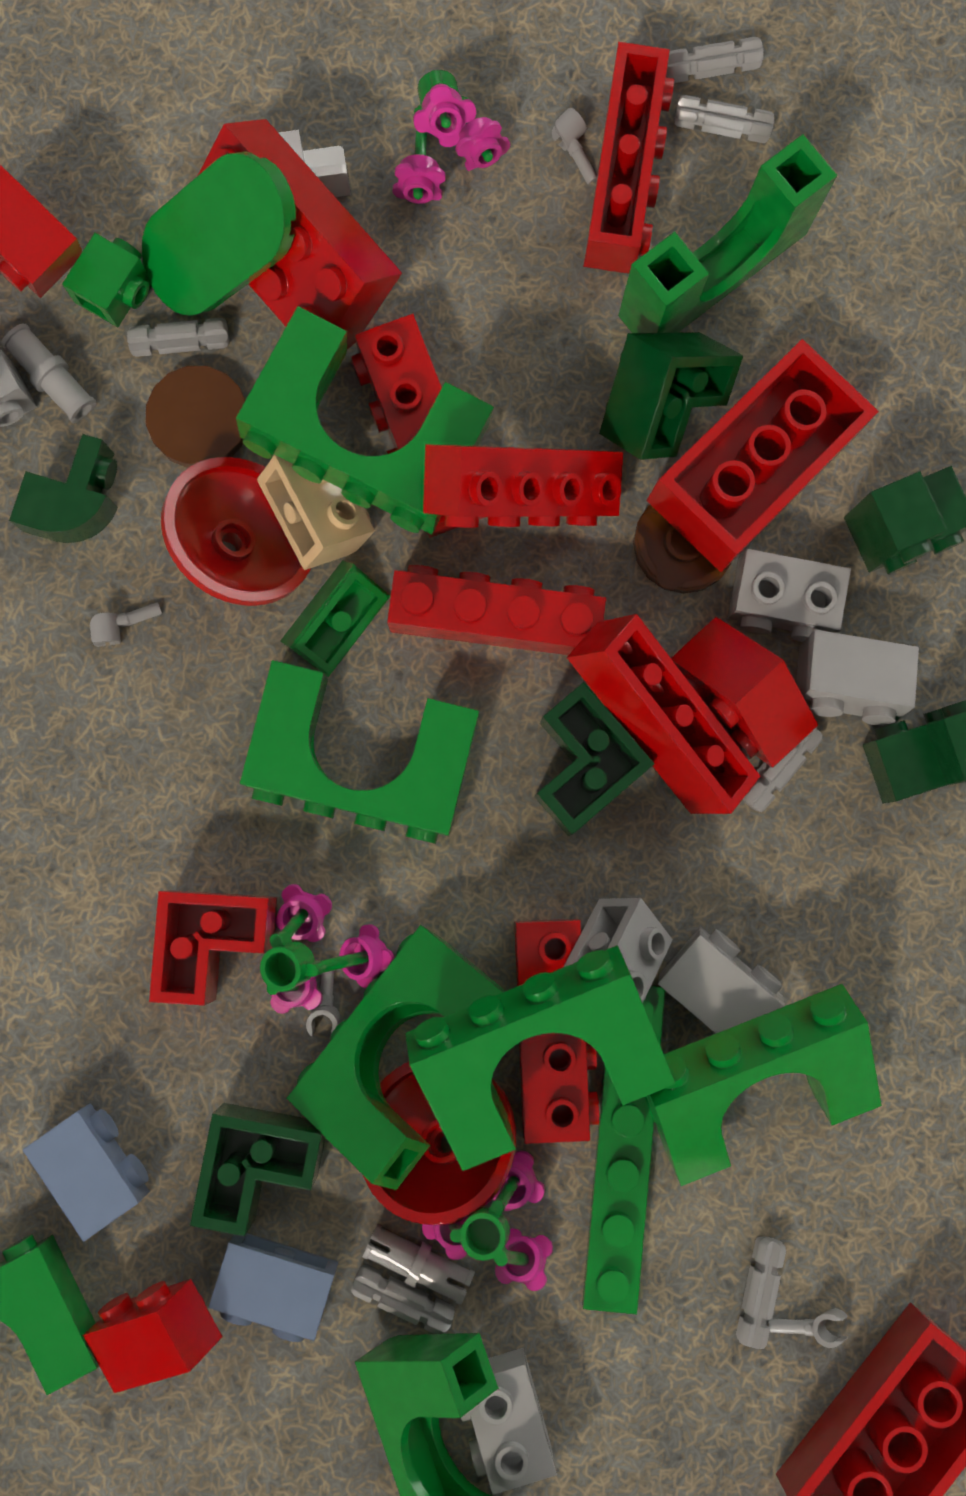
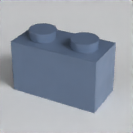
[23,1103,150,1242]
[208,1233,339,1342]

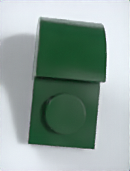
[9,434,118,543]

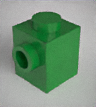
[62,232,149,328]

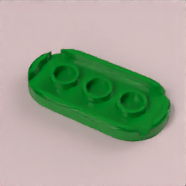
[142,151,296,315]

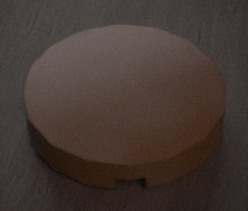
[146,366,245,468]
[633,505,732,594]

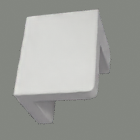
[279,130,351,197]

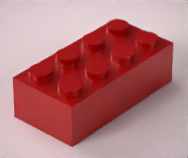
[197,119,402,349]
[646,339,879,572]
[776,1302,966,1496]

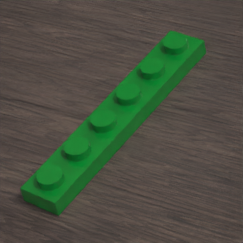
[582,985,665,1315]

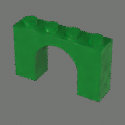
[618,134,838,333]
[236,306,494,535]
[240,660,479,844]
[286,924,505,1190]
[405,945,676,1171]
[646,984,882,1186]
[0,1234,99,1395]
[355,1333,499,1496]

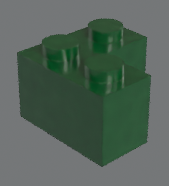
[599,332,743,460]
[844,466,966,575]
[534,682,655,836]
[863,700,966,804]
[190,1103,325,1236]

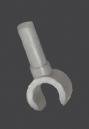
[551,108,597,185]
[90,602,162,647]
[306,970,341,1036]
[769,1308,849,1348]

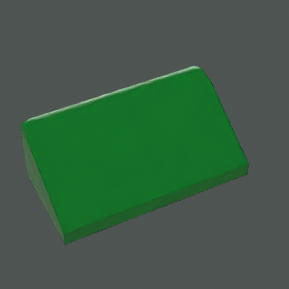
[280,560,390,677]

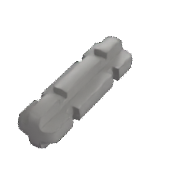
[666,37,764,83]
[674,95,774,143]
[127,318,230,357]
[742,728,823,813]
[736,1236,786,1349]
[351,1265,455,1334]

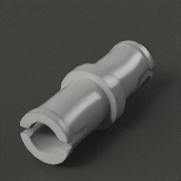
[1,323,97,423]
[362,1224,475,1305]

